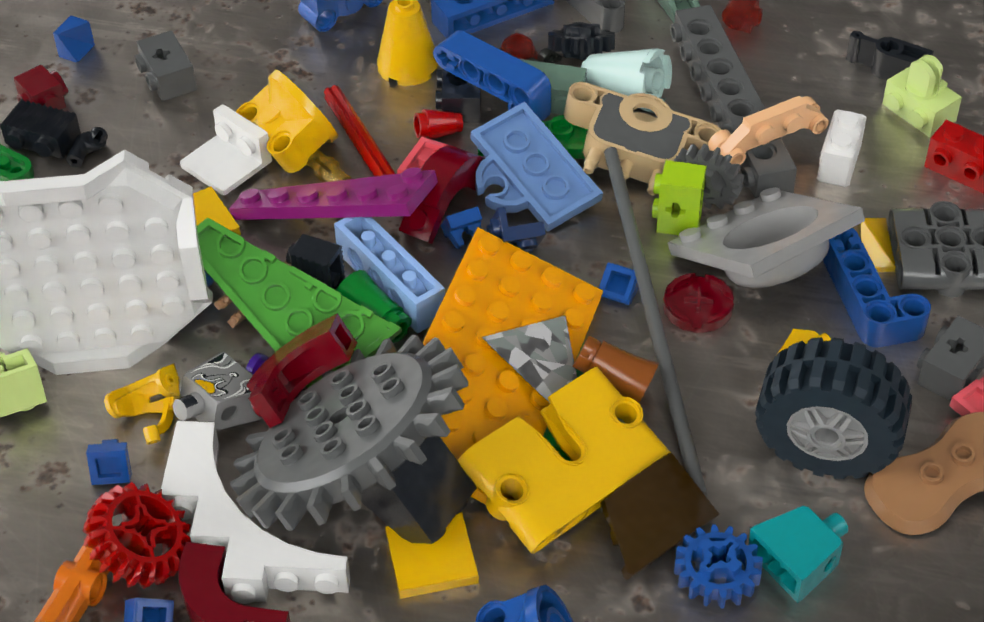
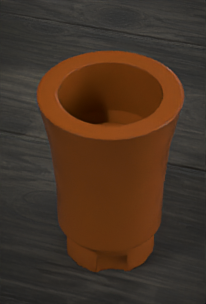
[573,336,659,403]

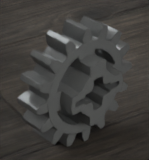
[674,144,745,209]

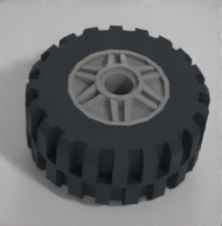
[755,337,912,479]

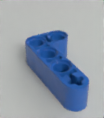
[433,30,551,121]
[823,228,931,348]

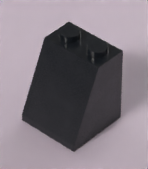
[361,437,477,544]

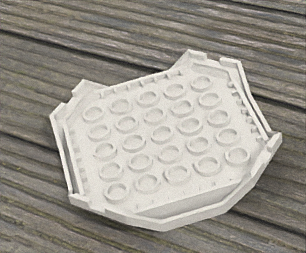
[0,150,213,375]

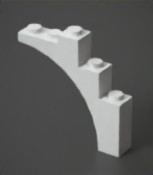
[161,421,350,604]

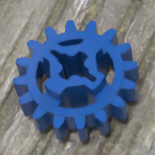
[674,524,763,608]

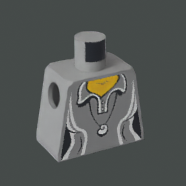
[173,352,263,431]

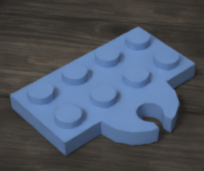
[470,101,603,232]

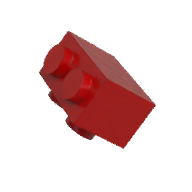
[924,119,984,194]

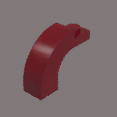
[398,145,485,244]
[246,313,357,428]
[179,542,290,622]

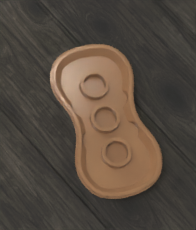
[864,412,984,535]

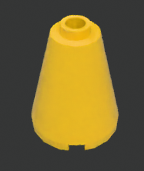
[377,0,439,86]

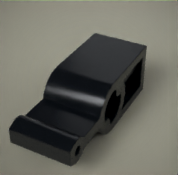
[846,31,934,80]

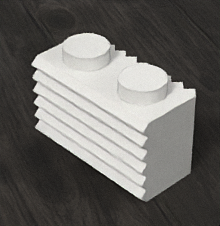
[817,109,866,187]

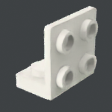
[180,104,272,195]

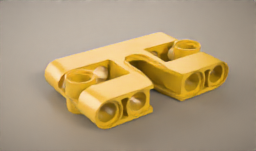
[458,367,671,554]

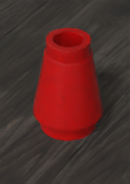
[413,109,463,140]

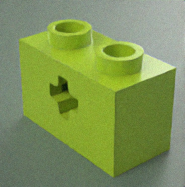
[652,160,707,236]

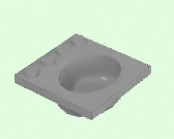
[667,187,865,289]

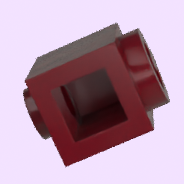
[14,64,69,110]

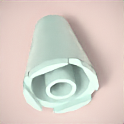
[581,48,672,113]

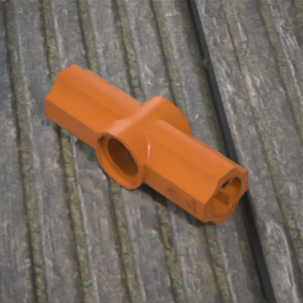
[34,544,110,622]

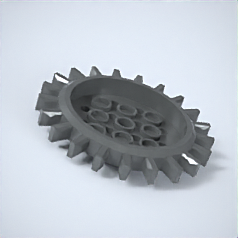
[230,335,468,531]

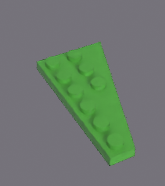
[197,218,402,389]

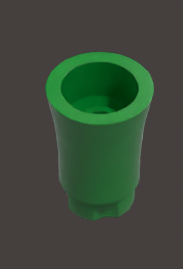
[336,270,412,343]

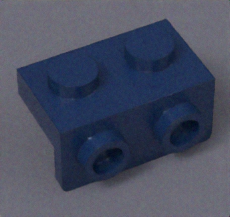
[486,207,546,254]

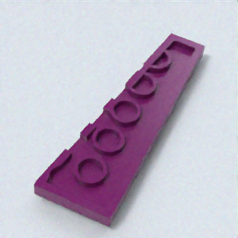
[229,167,438,220]

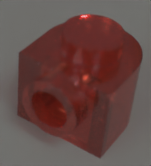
[722,0,763,34]

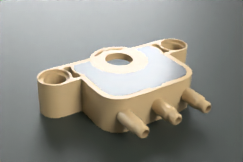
[563,82,721,195]

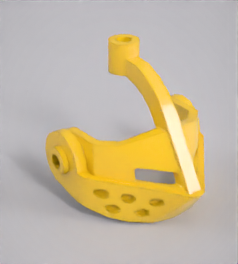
[104,363,180,445]

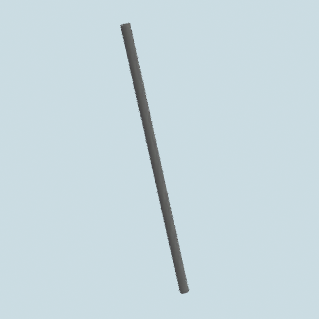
[604,147,708,497]

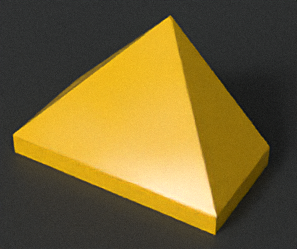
[852,218,896,272]

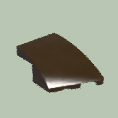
[600,452,720,581]

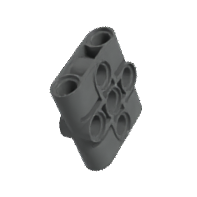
[888,201,984,298]

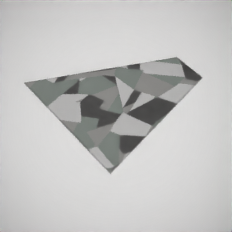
[481,316,577,403]

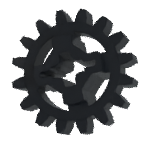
[548,22,615,60]

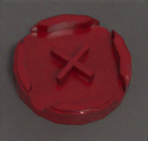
[663,273,734,333]

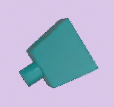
[748,506,848,603]

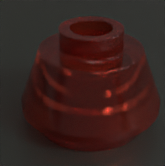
[500,33,538,60]

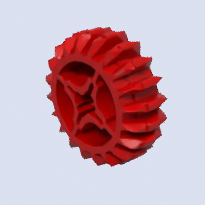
[82,482,191,589]

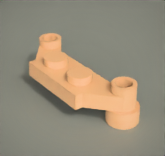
[708,96,829,165]

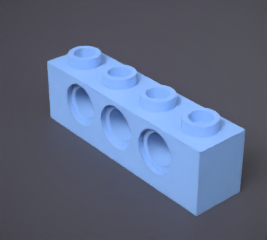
[334,217,445,333]

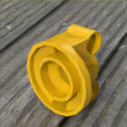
[236,70,339,173]

